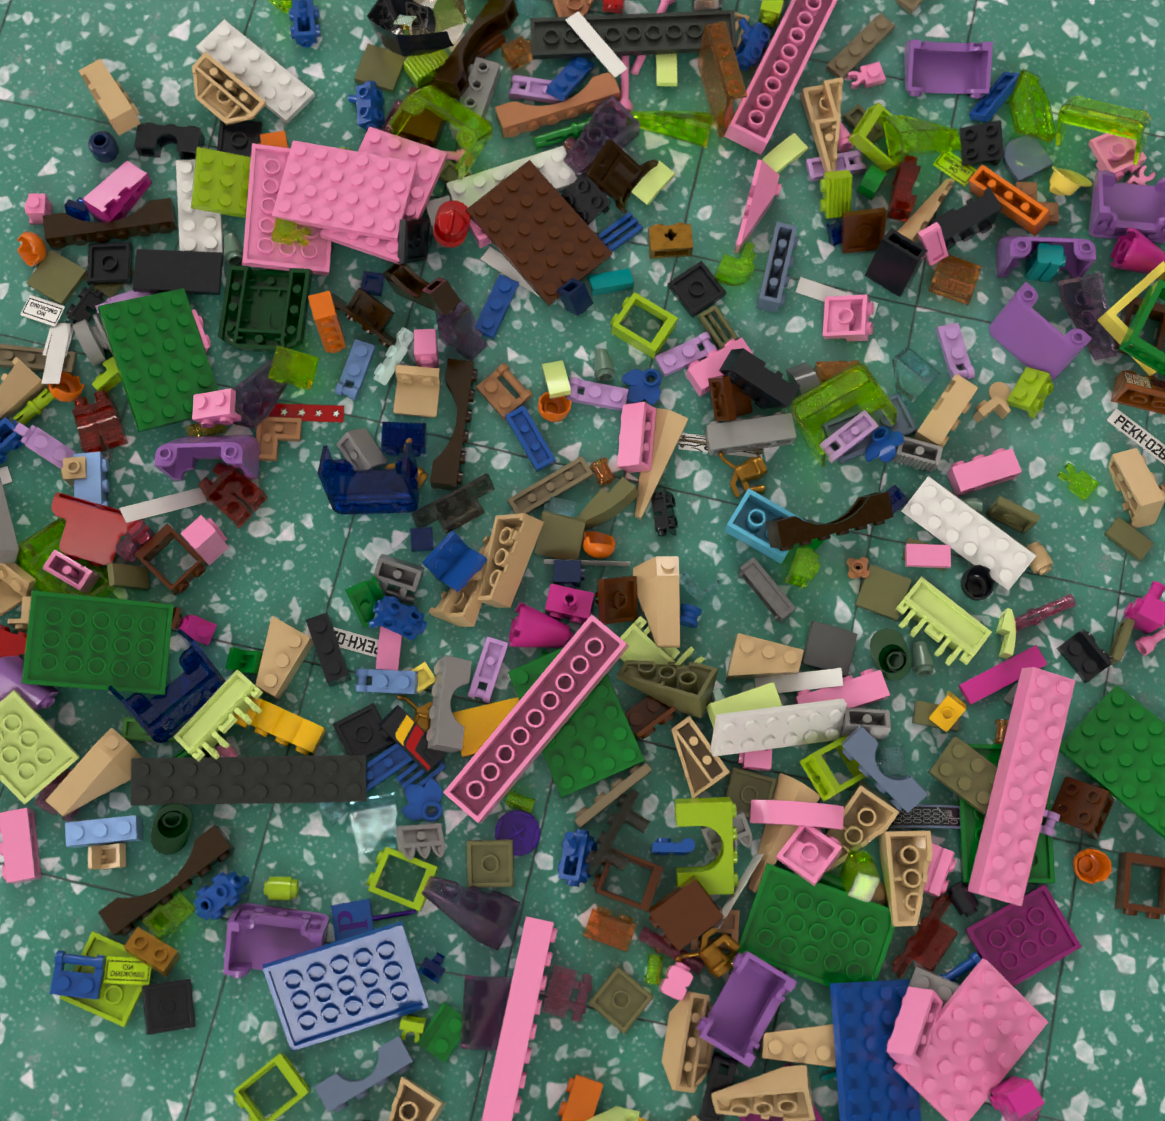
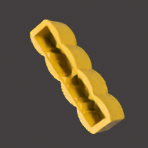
[234,696,326,756]

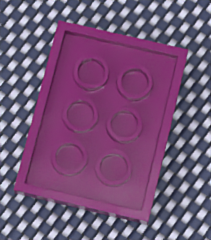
[964,884,1082,987]

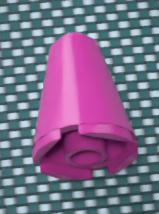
[1110,228,1165,274]
[509,603,573,648]

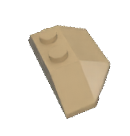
[192,51,267,125]
[662,991,714,1093]

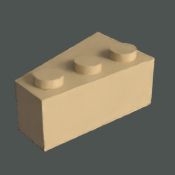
[78,59,141,136]
[913,374,979,447]
[1108,448,1165,529]
[255,616,314,700]
[725,633,804,680]
[671,716,730,798]

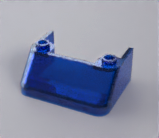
[317,443,419,515]
[108,629,226,743]

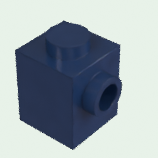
[557,278,594,316]
[553,560,585,589]

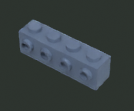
[756,222,799,313]

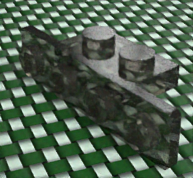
[411,473,495,534]

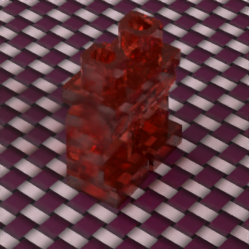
[886,155,921,222]
[72,390,128,453]
[198,462,268,528]

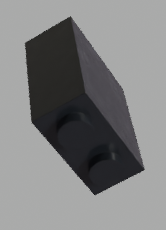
[865,228,928,297]

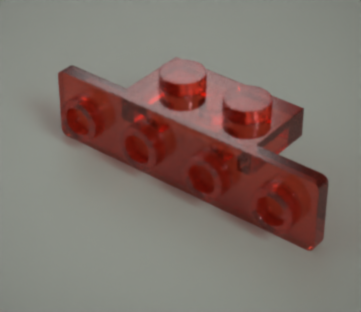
[892,894,958,978]

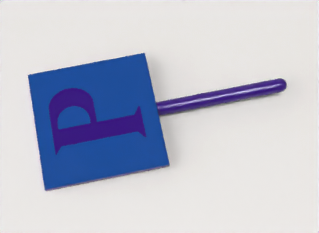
[331,899,416,942]

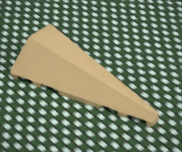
[800,77,844,172]
[897,179,955,243]
[0,357,48,420]
[634,408,688,520]
[429,536,491,627]
[748,773,820,893]

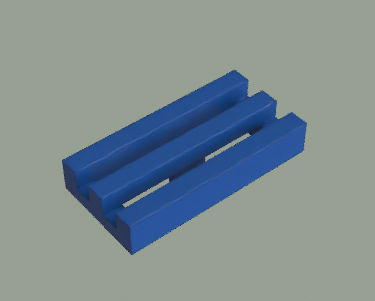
[597,212,643,252]
[396,760,446,789]

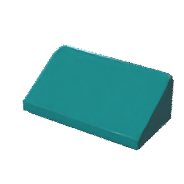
[588,268,634,296]

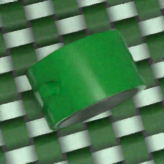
[857,165,888,201]

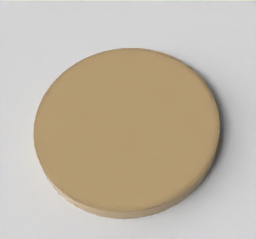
[989,382,1010,401]

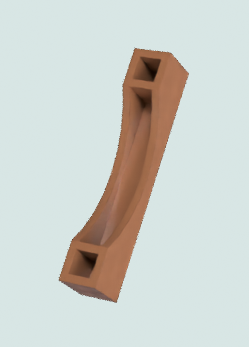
[495,72,620,138]

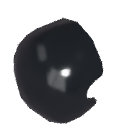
[960,565,995,601]

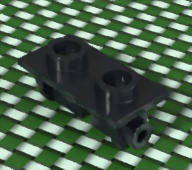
[65,284,104,325]
[652,489,678,536]

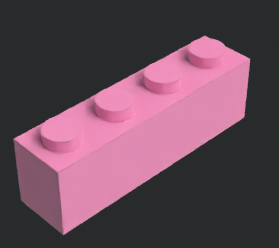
[793,669,890,709]

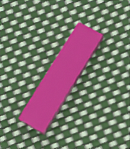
[958,645,1047,705]

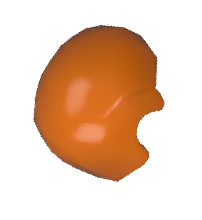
[17,231,47,267]
[48,372,84,402]
[538,392,572,422]
[582,531,616,559]
[1072,848,1112,884]

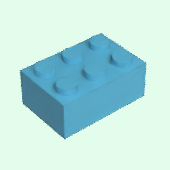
[724,488,805,564]

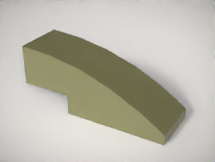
[576,477,639,531]

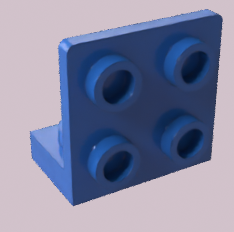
[422,531,488,592]

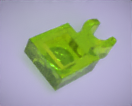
[271,218,311,247]
[1057,463,1100,501]

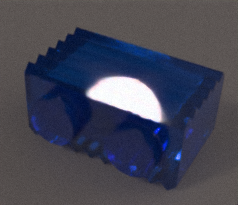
[381,421,427,457]

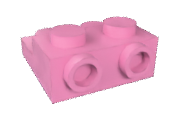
[1088,124,1147,181]
[823,294,874,342]
[776,826,842,886]

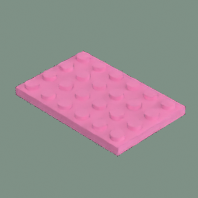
[320,127,448,265]
[272,140,418,242]
[242,143,331,276]
[893,958,1048,1121]

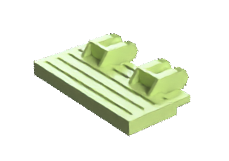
[896,576,992,666]
[620,616,705,665]
[174,670,263,762]

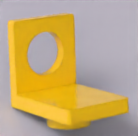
[929,691,966,732]

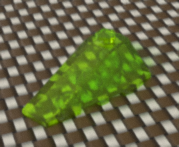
[628,111,715,148]
[882,115,962,159]

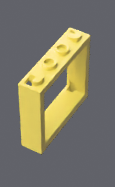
[1097,261,1165,376]

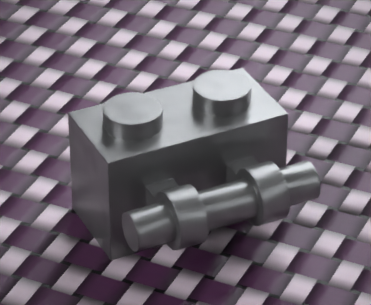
[373,554,425,604]

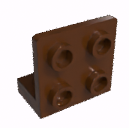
[708,375,753,421]
[625,695,677,740]
[1051,777,1114,841]

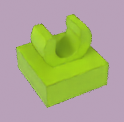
[399,1014,427,1043]

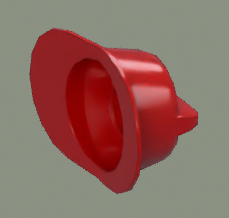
[434,200,470,248]

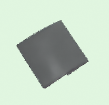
[801,621,858,677]

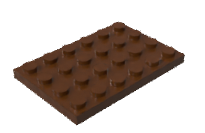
[466,160,612,307]

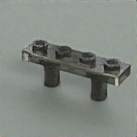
[585,789,650,876]

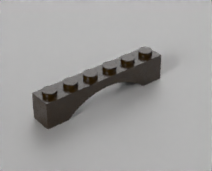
[433,0,519,99]
[43,198,178,249]
[382,263,461,315]
[430,358,478,491]
[765,491,894,551]
[98,825,235,936]

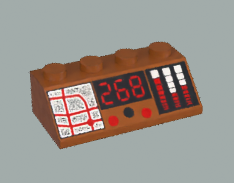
[1111,370,1165,415]

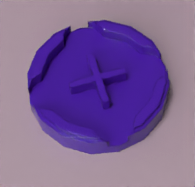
[495,810,540,856]

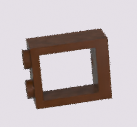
[1113,297,1165,354]
[134,524,208,596]
[593,848,664,912]
[1115,852,1165,920]

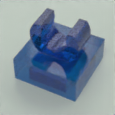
[64,197,90,222]
[826,219,842,247]
[886,485,909,514]
[418,952,446,984]

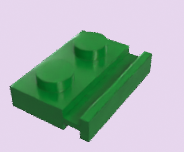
[345,576,384,628]
[417,1002,472,1063]

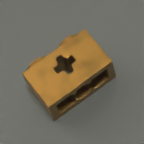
[648,223,693,259]
[123,927,181,977]

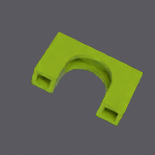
[674,797,738,895]

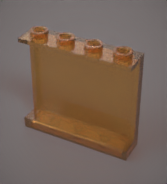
[698,21,747,138]

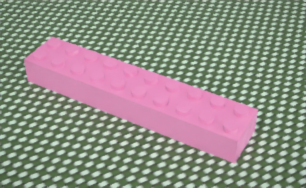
[724,0,837,155]
[443,614,629,823]
[967,667,1076,906]
[482,917,557,1121]

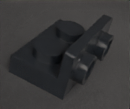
[1056,629,1112,683]

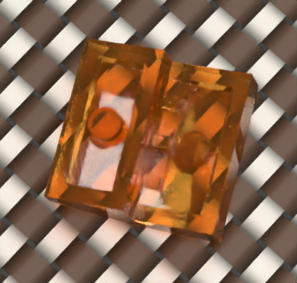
[928,254,982,305]

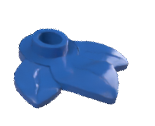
[621,369,662,406]
[865,426,904,463]
[401,778,443,822]

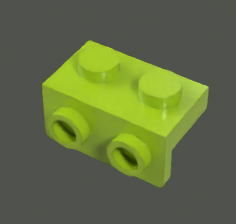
[1006,367,1054,418]

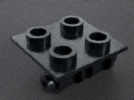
[959,120,1004,166]
[561,172,611,225]

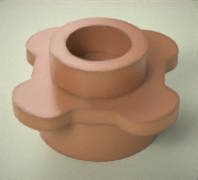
[846,557,870,579]

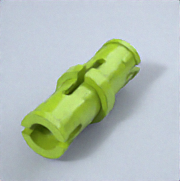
[13,388,56,426]

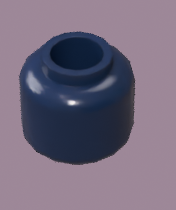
[88,131,119,163]

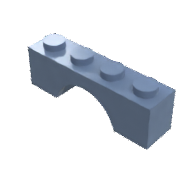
[841,724,928,813]
[314,1035,414,1113]

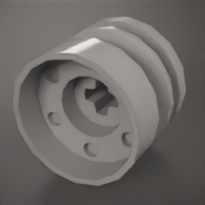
[72,314,113,366]

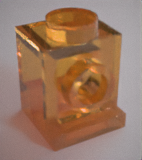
[501,36,532,71]

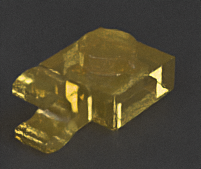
[185,423,227,436]

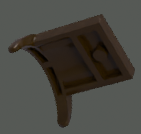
[584,139,658,213]

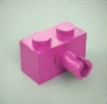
[1124,581,1165,635]
[545,584,594,625]

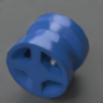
[680,604,702,628]

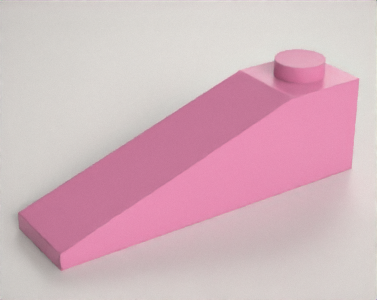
[734,159,782,254]

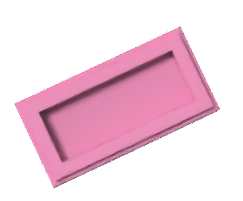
[918,222,949,266]
[905,544,951,568]
[376,626,402,671]

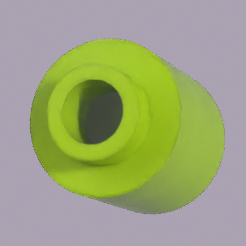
[264,876,299,900]

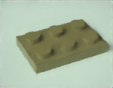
[927,736,998,815]

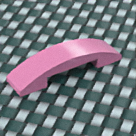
[750,800,844,830]

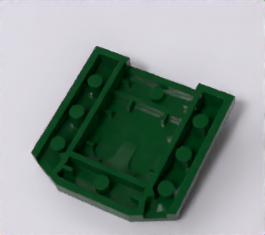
[218,265,313,353]

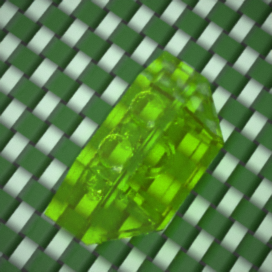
[1009,69,1057,143]

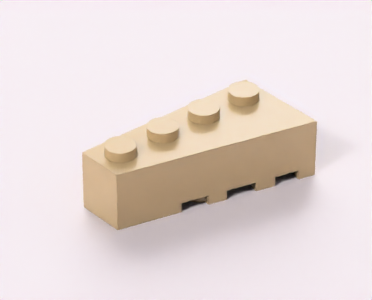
[388,1077,446,1121]

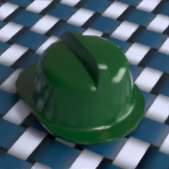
[870,628,912,681]
[151,803,193,855]

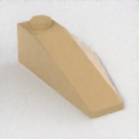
[46,728,142,817]

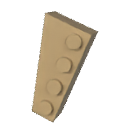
[477,513,544,608]
[759,1024,836,1067]

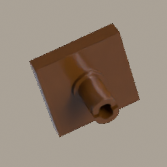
[841,207,887,254]
[595,575,638,625]

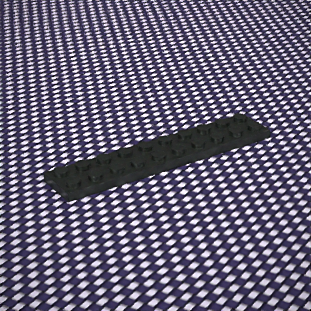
[530,10,737,60]
[131,755,367,806]

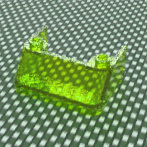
[388,85,493,180]
[1056,95,1151,165]
[791,363,897,467]

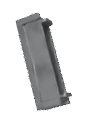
[738,557,796,623]

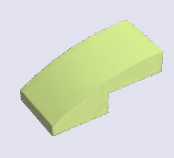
[655,54,677,86]
[762,133,809,174]
[631,161,676,206]
[542,360,571,398]
[996,608,1016,659]

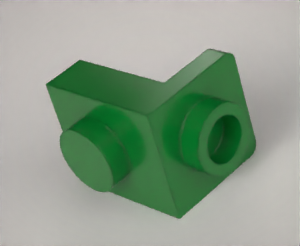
[225,647,263,675]

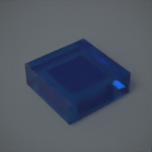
[360,271,385,296]
[410,527,434,552]

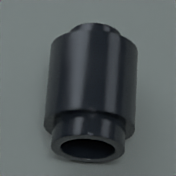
[946,881,979,917]

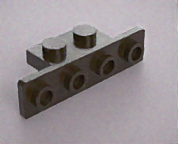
[331,288,396,347]

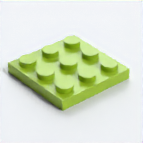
[191,147,251,219]
[60,931,153,1027]

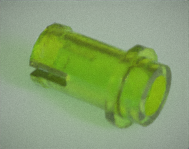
[505,790,535,813]
[643,954,663,985]

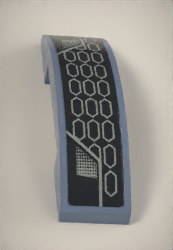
[888,804,961,829]

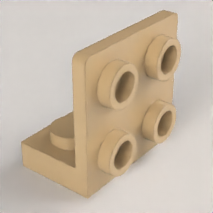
[393,365,441,418]
[0,563,36,617]

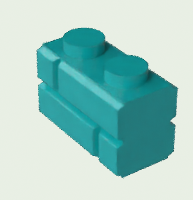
[1025,243,1066,282]

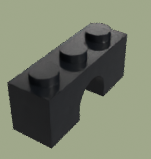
[135,122,205,160]
[306,612,352,687]

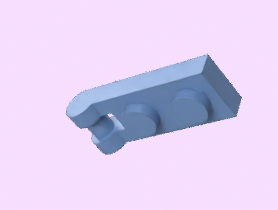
[335,339,376,400]
[355,669,418,694]

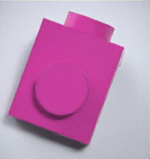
[178,614,217,646]

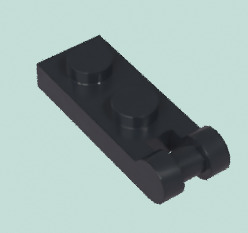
[698,1052,738,1121]

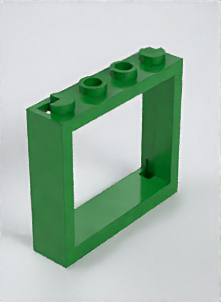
[1119,279,1165,376]

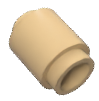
[1026,541,1054,576]

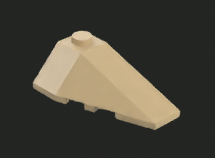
[633,556,680,648]
[825,781,900,872]
[878,831,933,927]
[712,1065,815,1121]

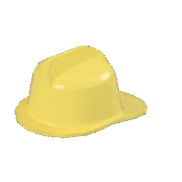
[1049,166,1092,196]

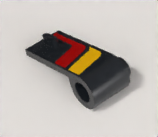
[378,705,446,773]

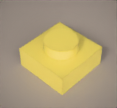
[411,662,436,694]

